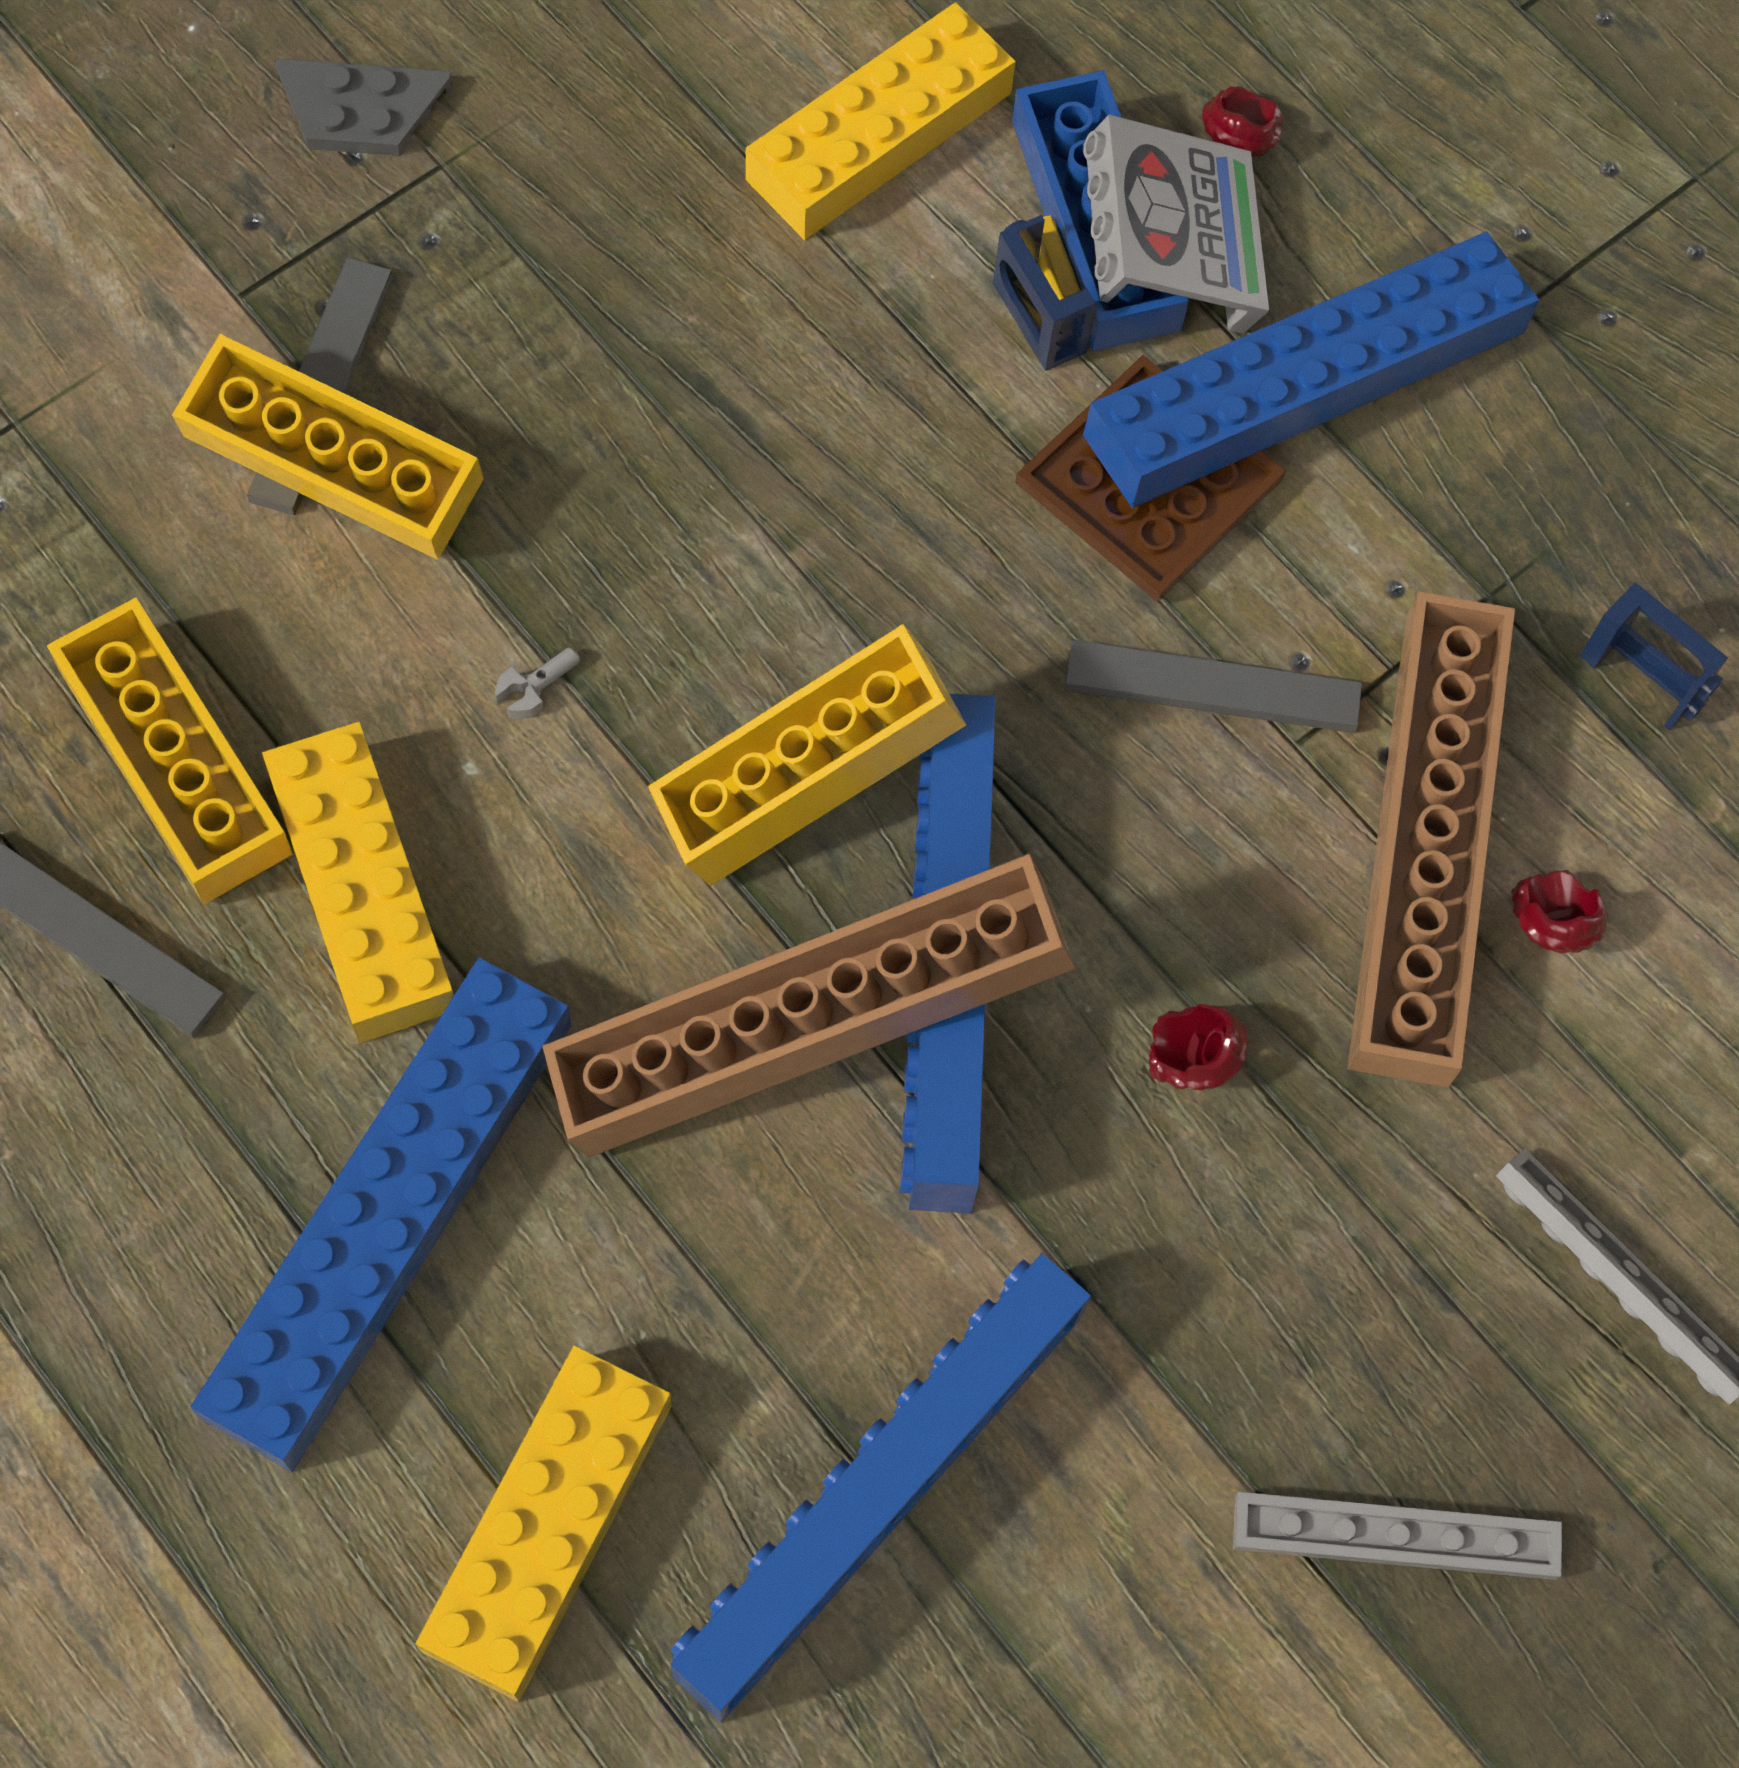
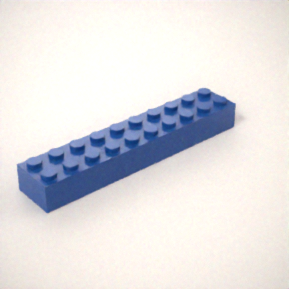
[1083,231,1539,508]
[900,694,995,1213]
[190,958,571,1472]
[670,1253,1091,1723]

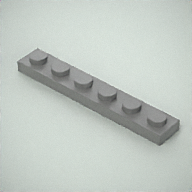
[1496,1149,1739,1405]
[1233,1492,1562,1580]

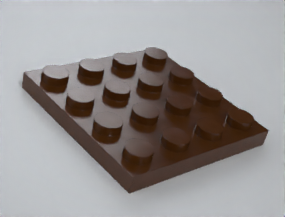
[1015,355,1286,602]

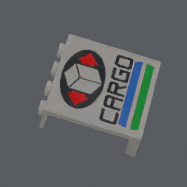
[1083,115,1269,334]

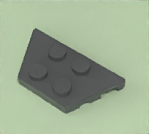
[275,58,452,156]

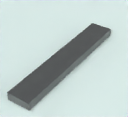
[247,257,393,516]
[1064,640,1362,733]
[0,843,226,1039]

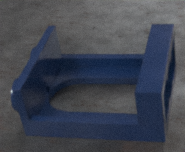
[993,215,1096,371]
[1580,582,1728,730]

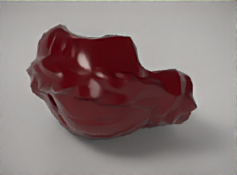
[1202,86,1283,157]
[1511,870,1608,954]
[1149,1004,1248,1091]

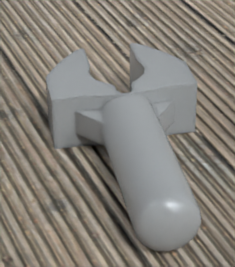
[495,647,580,719]

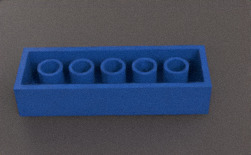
[1012,70,1189,351]

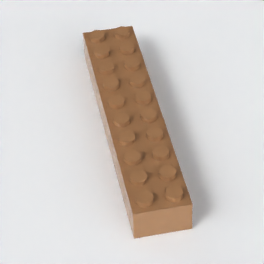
[1347,591,1515,1088]
[542,854,1076,1158]

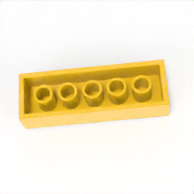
[746,2,1016,241]
[172,334,484,560]
[47,597,293,905]
[648,624,966,886]
[262,722,454,1044]
[415,1346,672,1702]

